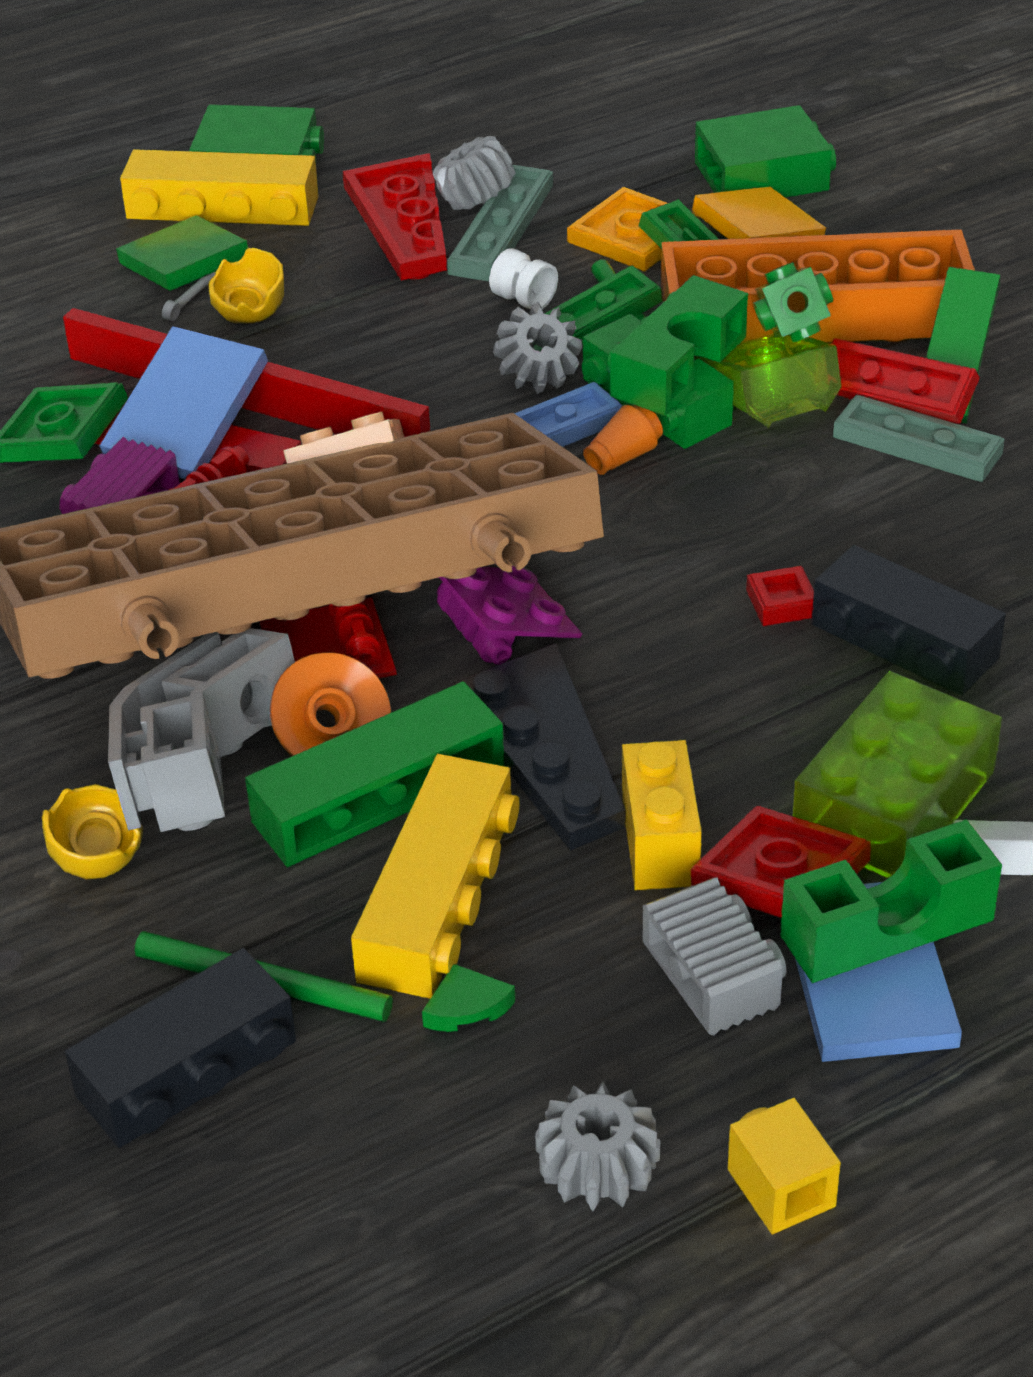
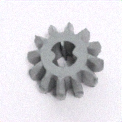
[432,136,516,210]
[493,302,582,394]
[535,1082,661,1212]

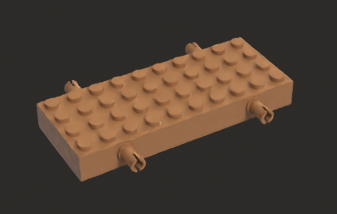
[0,413,604,679]

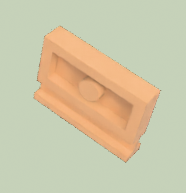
[283,412,404,464]

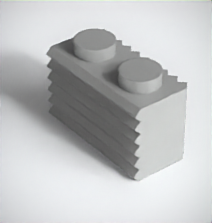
[643,877,787,1036]

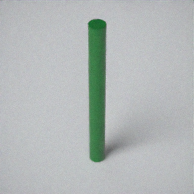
[135,931,393,1022]

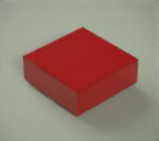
[746,566,814,626]

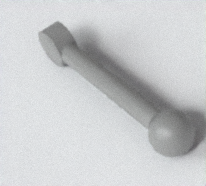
[162,272,216,322]

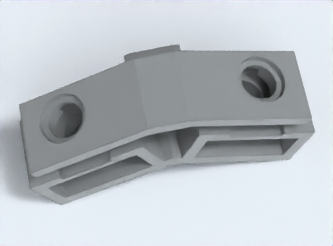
[108,628,295,832]

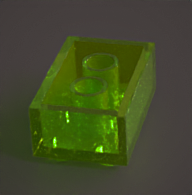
[793,671,1002,878]

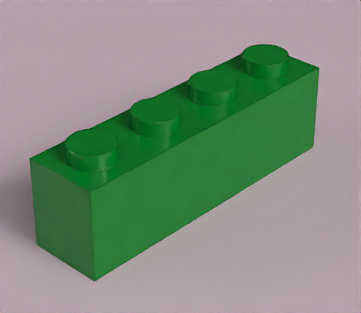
[245,681,505,868]

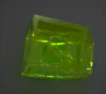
[695,334,842,428]

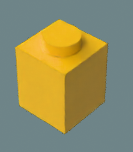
[728,1098,841,1235]

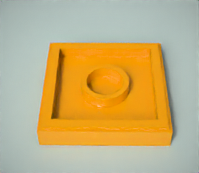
[567,187,700,272]
[692,187,826,239]

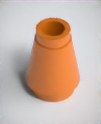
[583,404,663,475]

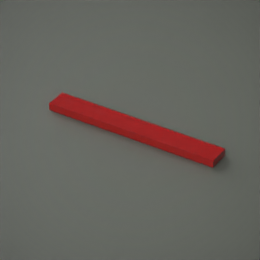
[63,308,430,437]

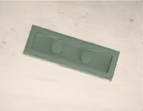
[833,395,1005,483]

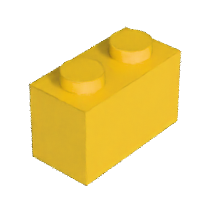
[622,740,701,890]

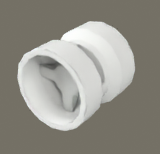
[489,248,558,309]

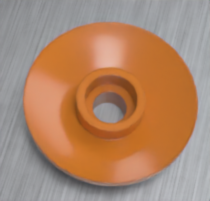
[270,653,391,756]

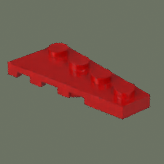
[342,153,447,281]

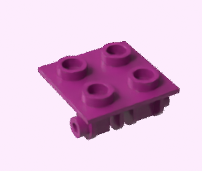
[437,565,582,665]

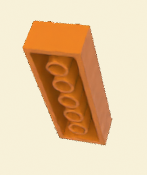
[661,229,975,349]

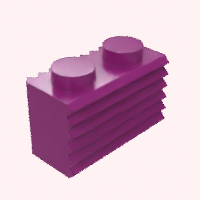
[59,436,180,514]

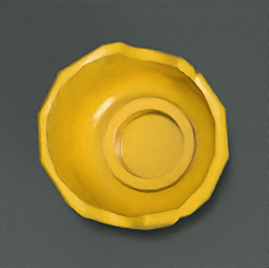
[208,248,284,324]
[42,784,143,879]

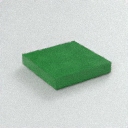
[116,215,248,291]
[0,382,128,463]

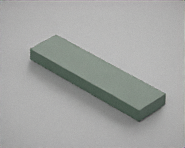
[447,165,553,281]

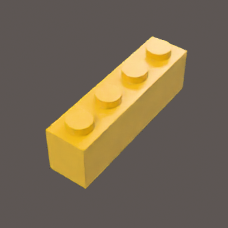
[120,149,319,226]
[351,754,519,999]

